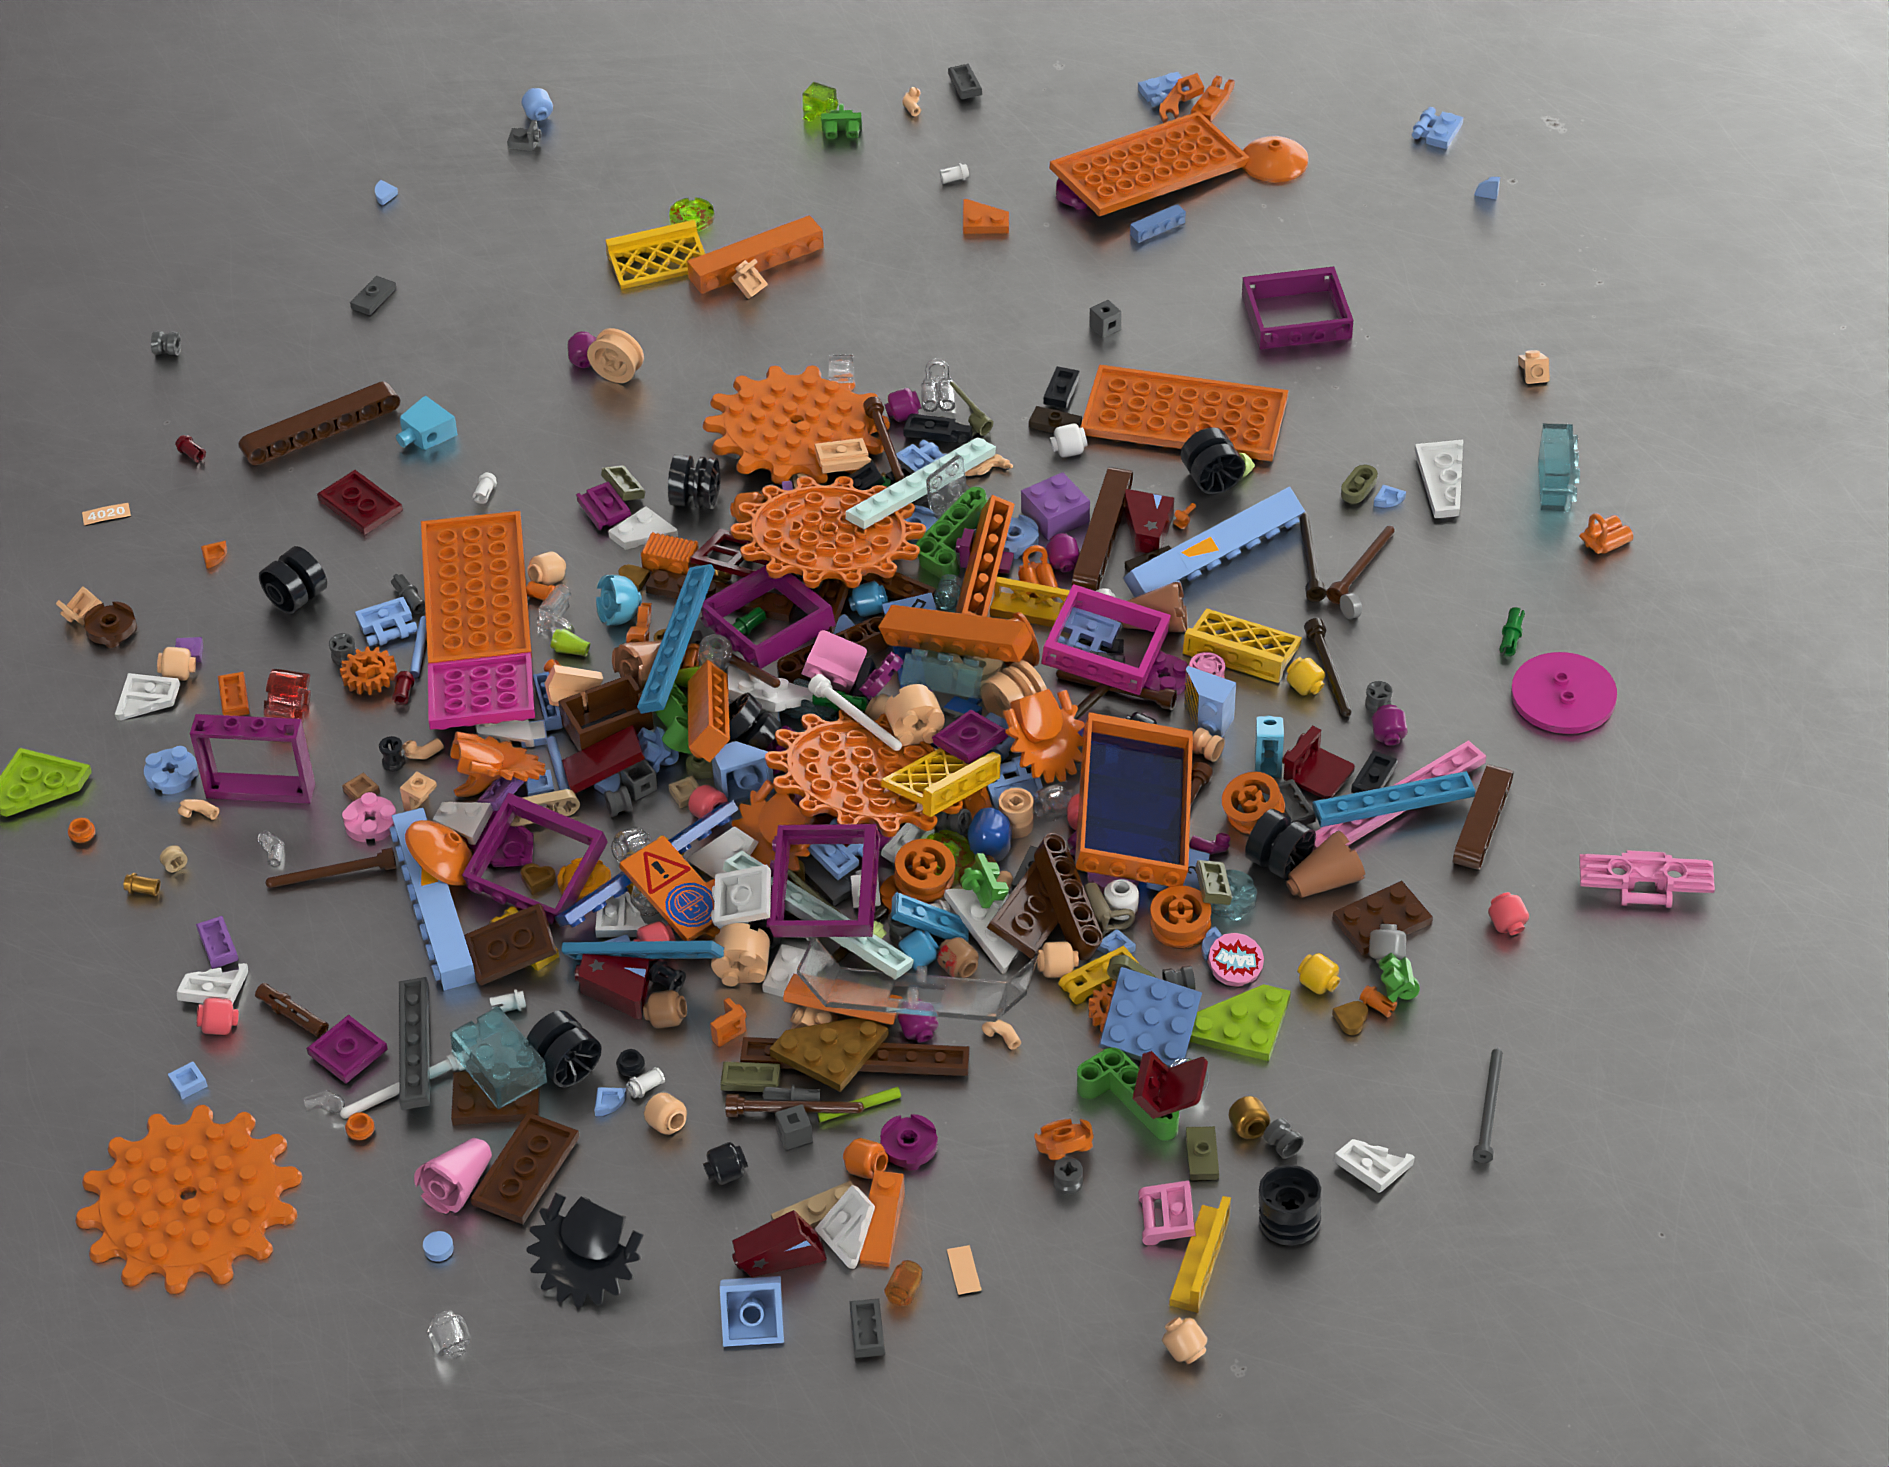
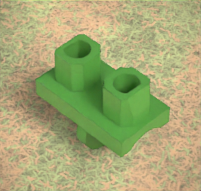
[821,103,862,139]
[960,853,1009,908]
[1379,953,1420,1003]

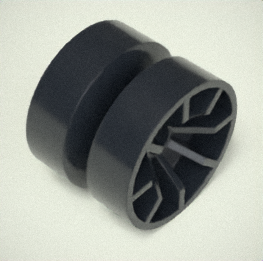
[1181,428,1245,494]
[259,546,327,614]
[727,692,781,750]
[1245,809,1316,881]
[524,1010,602,1087]

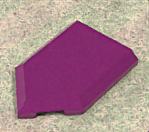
[461,811,534,867]

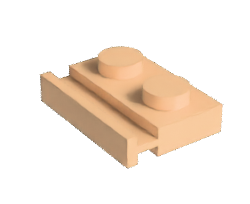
[815,438,871,473]

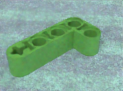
[915,487,988,581]
[654,683,692,754]
[1077,1047,1179,1141]

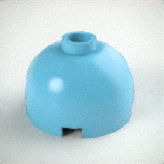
[596,575,642,626]

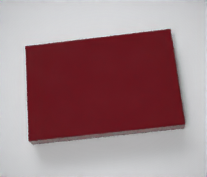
[317,470,403,535]
[562,725,645,794]

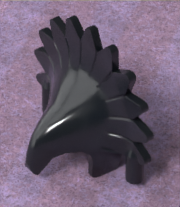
[526,1192,644,1307]

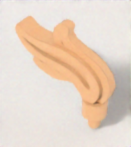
[963,454,1013,476]

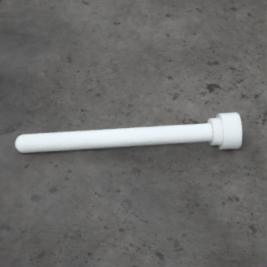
[808,674,902,751]
[340,1046,470,1119]

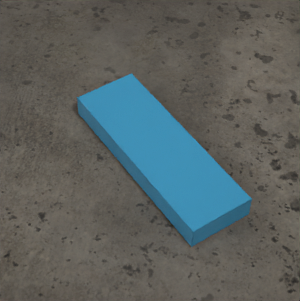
[891,892,969,942]

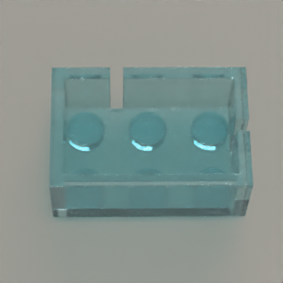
[1538,423,1580,511]
[900,648,984,699]
[450,1006,547,1109]

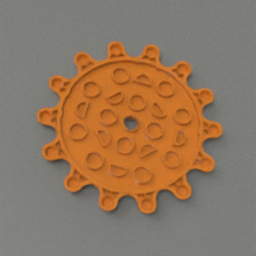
[703,365,890,484]
[731,476,926,588]
[765,709,963,837]
[75,1105,302,1294]

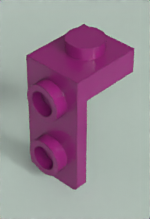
[956,528,1014,573]

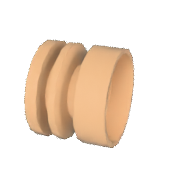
[980,660,1047,718]

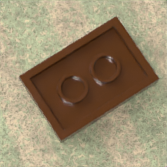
[1332,881,1433,955]
[464,903,557,986]
[451,1068,540,1125]

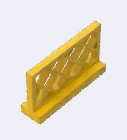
[605,220,705,290]
[1182,608,1302,684]
[881,748,1001,817]

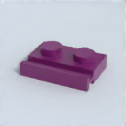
[576,482,631,530]

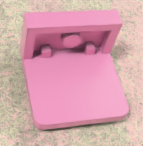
[801,630,867,694]

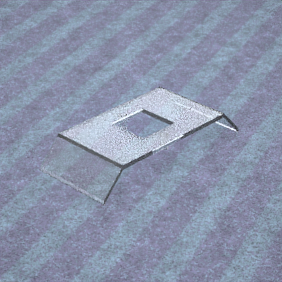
[797,937,1038,1022]

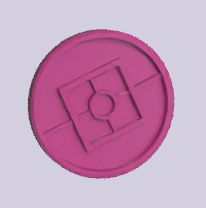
[1511,652,1617,734]

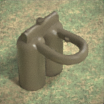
[1083,883,1135,938]

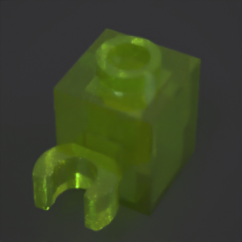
[802,82,838,122]

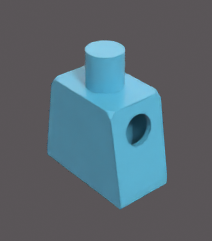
[396,395,458,450]
[1255,716,1284,778]

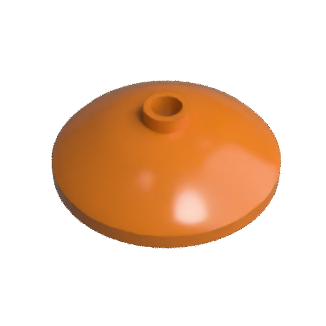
[1243,136,1308,182]
[405,820,473,886]

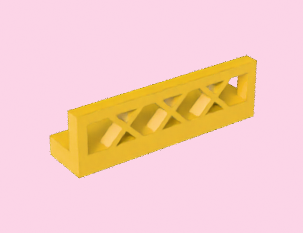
[990,577,1070,629]
[1169,1196,1231,1313]

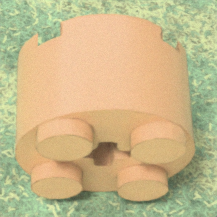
[884,684,945,746]
[711,923,770,986]

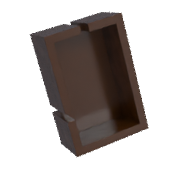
[558,674,654,751]

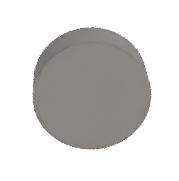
[1340,592,1362,619]

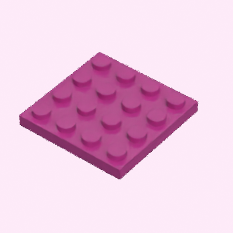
[428,652,535,730]

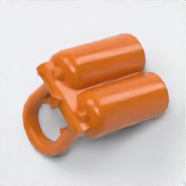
[1579,513,1633,554]
[1018,545,1059,599]

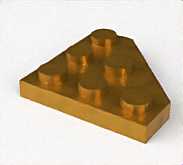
[769,1018,889,1092]

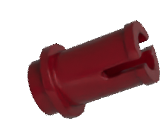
[175,435,206,463]
[392,671,415,705]

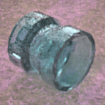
[933,574,963,610]

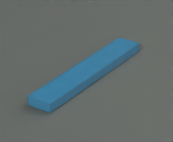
[1312,771,1476,827]
[561,941,724,960]

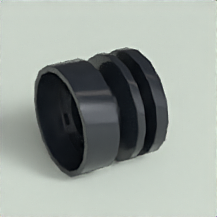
[668,454,721,509]
[1259,1165,1321,1246]

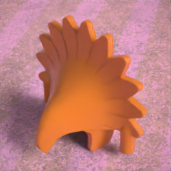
[1003,689,1085,784]
[450,732,546,797]
[731,780,821,872]

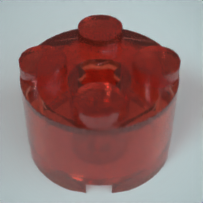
[264,669,311,724]

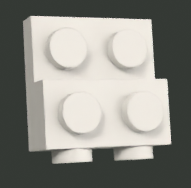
[711,865,771,929]

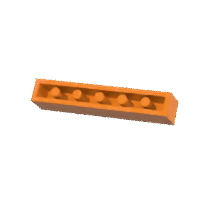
[687,215,824,294]
[955,495,1015,617]
[879,605,1033,663]
[688,659,730,763]

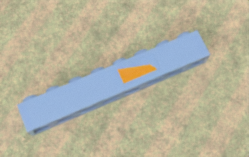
[1123,486,1305,598]
[389,807,476,991]

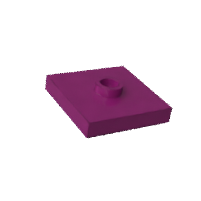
[932,710,1008,764]
[306,1014,388,1083]

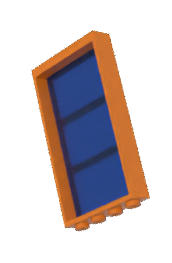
[1075,712,1193,887]

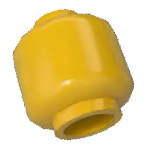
[1286,657,1325,696]
[1297,953,1341,995]

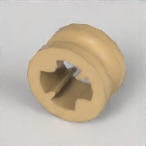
[159,845,188,873]

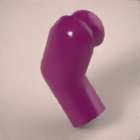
[1189,833,1231,855]

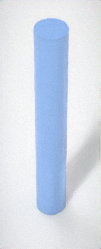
[410,616,427,678]
[546,736,571,790]

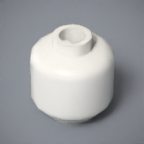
[1050,423,1087,458]
[1103,879,1139,920]

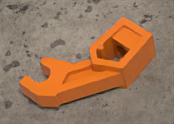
[1159,73,1204,123]
[626,602,652,643]

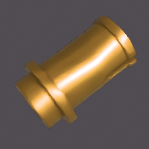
[123,872,161,896]

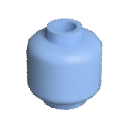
[521,88,553,121]

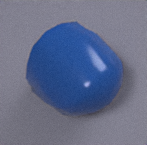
[967,807,1012,863]

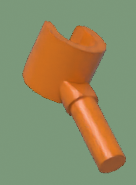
[1173,503,1196,529]

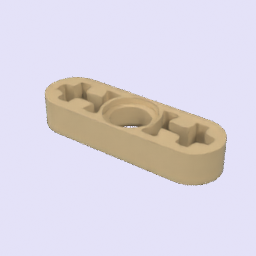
[510,789,580,826]

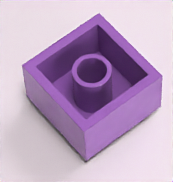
[1021,472,1090,541]

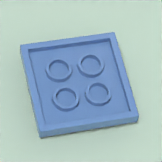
[1098,967,1202,1068]

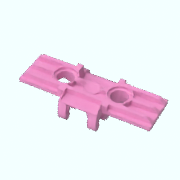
[1579,850,1715,908]

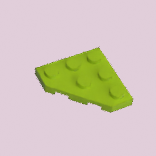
[0,748,92,817]
[1189,984,1291,1061]

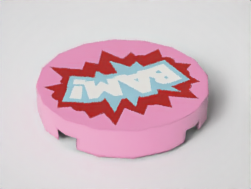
[1207,933,1264,987]

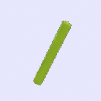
[816,1087,901,1123]

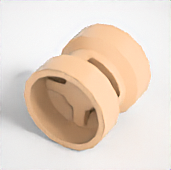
[1192,727,1225,762]

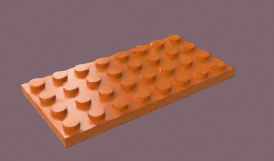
[1049,111,1250,217]
[1080,364,1289,461]
[421,511,532,663]

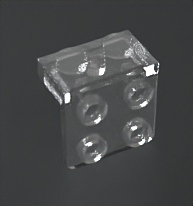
[926,455,970,519]

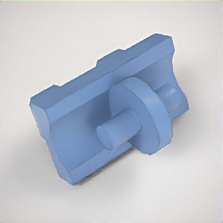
[638,726,679,773]

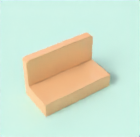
[544,665,603,710]

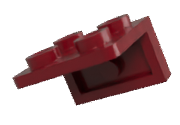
[1282,725,1355,799]
[1132,1051,1208,1119]

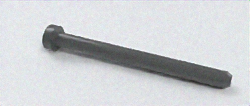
[1473,1048,1503,1163]

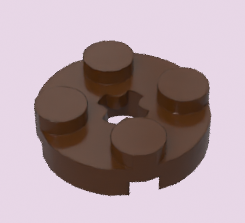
[84,602,137,648]

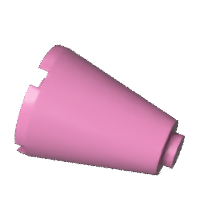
[414,1138,492,1214]

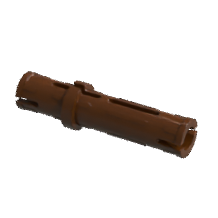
[255,982,329,1038]

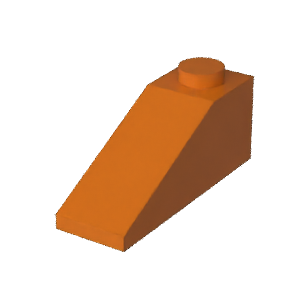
[860,1170,905,1267]

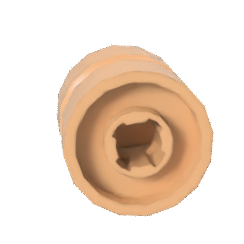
[999,788,1034,839]

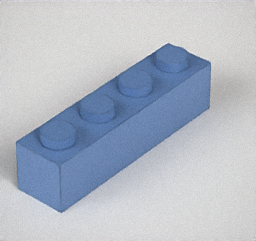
[1130,204,1186,243]
[533,671,563,731]

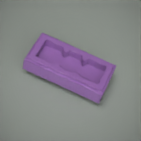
[477,777,524,811]
[196,916,239,969]

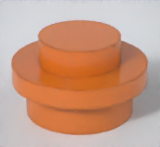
[68,818,95,843]
[345,1112,375,1140]

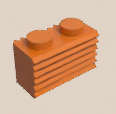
[641,532,699,575]

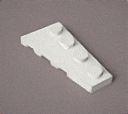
[1414,440,1463,518]

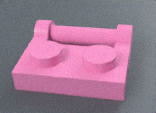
[1138,1181,1196,1246]

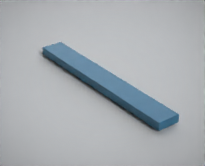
[637,564,715,713]

